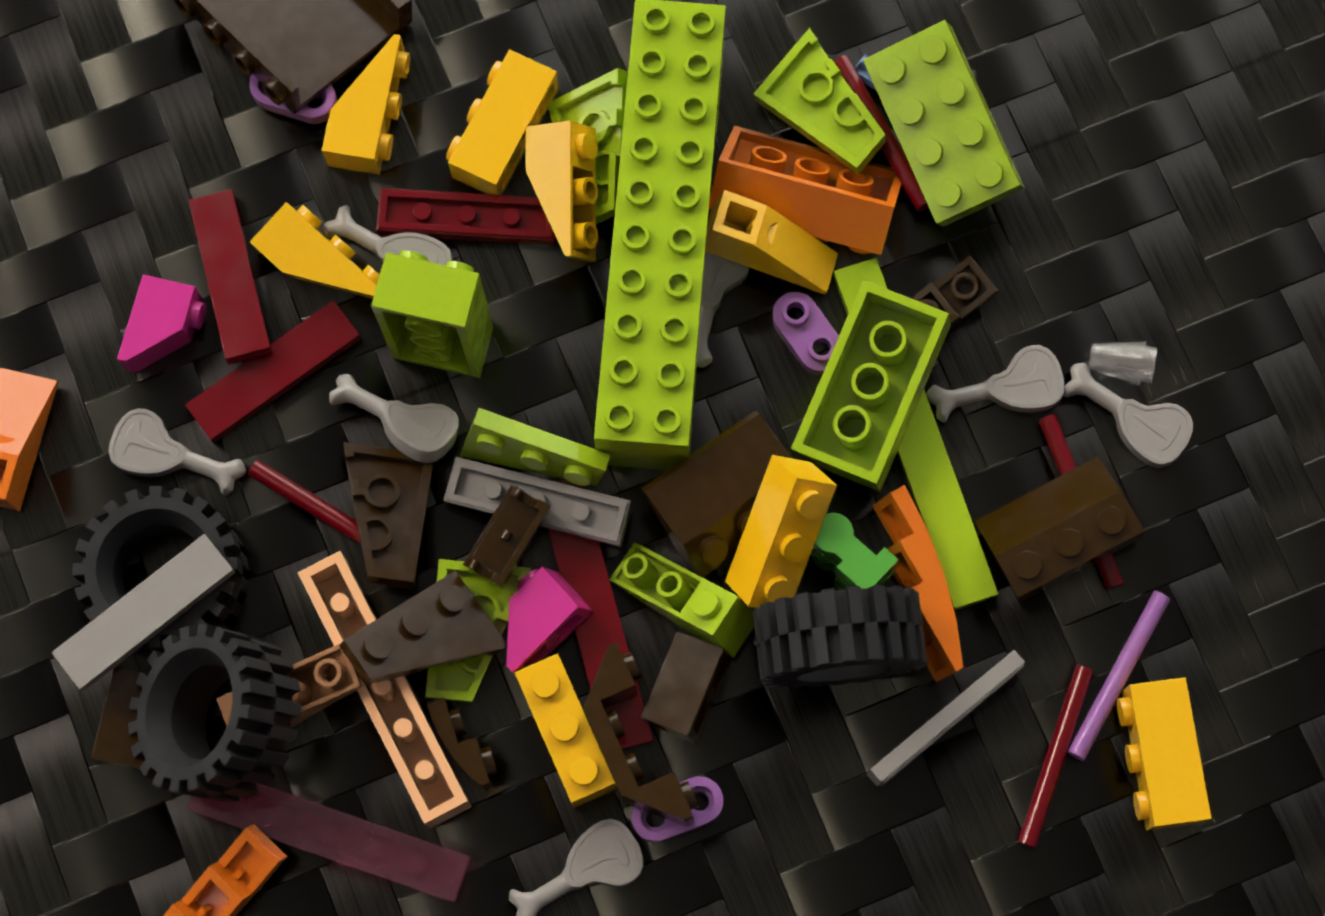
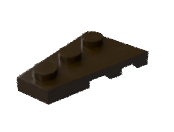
[343,442,434,589]
[339,571,507,685]

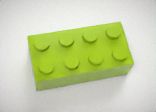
[863,20,1025,227]
[371,250,494,378]
[791,280,951,492]

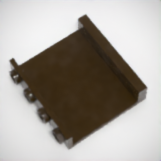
[173,0,412,115]

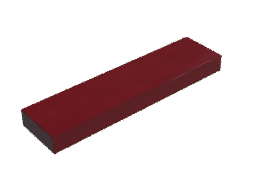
[376,188,556,246]
[188,189,272,365]
[185,300,361,444]

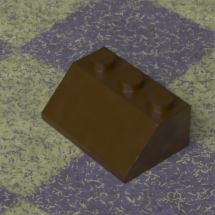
[641,410,792,578]
[975,456,1144,603]

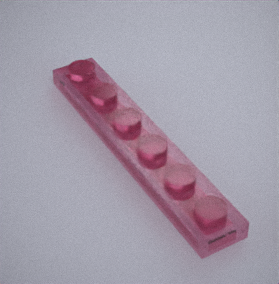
[186,784,471,903]

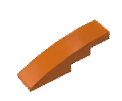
[872,485,963,682]
[163,824,287,916]

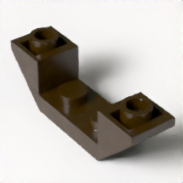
[583,642,699,826]

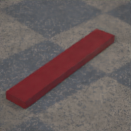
[548,480,653,751]

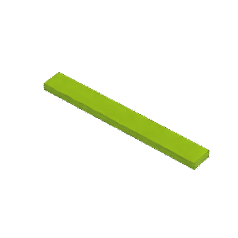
[833,258,998,611]

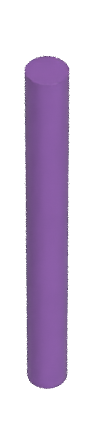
[1067,591,1170,761]

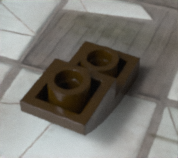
[911,256,1000,330]
[426,698,498,790]

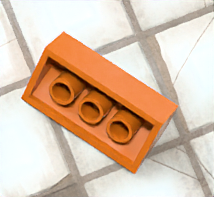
[709,125,901,255]

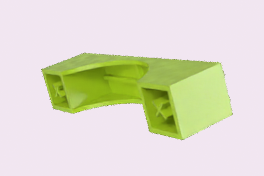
[594,0,726,470]

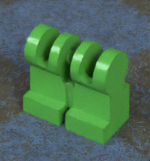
[810,513,899,590]

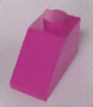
[117,274,206,373]
[506,567,593,673]

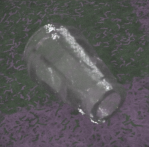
[1089,341,1158,386]

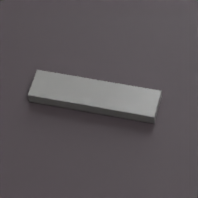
[443,457,633,547]
[51,533,236,692]
[867,650,1025,787]

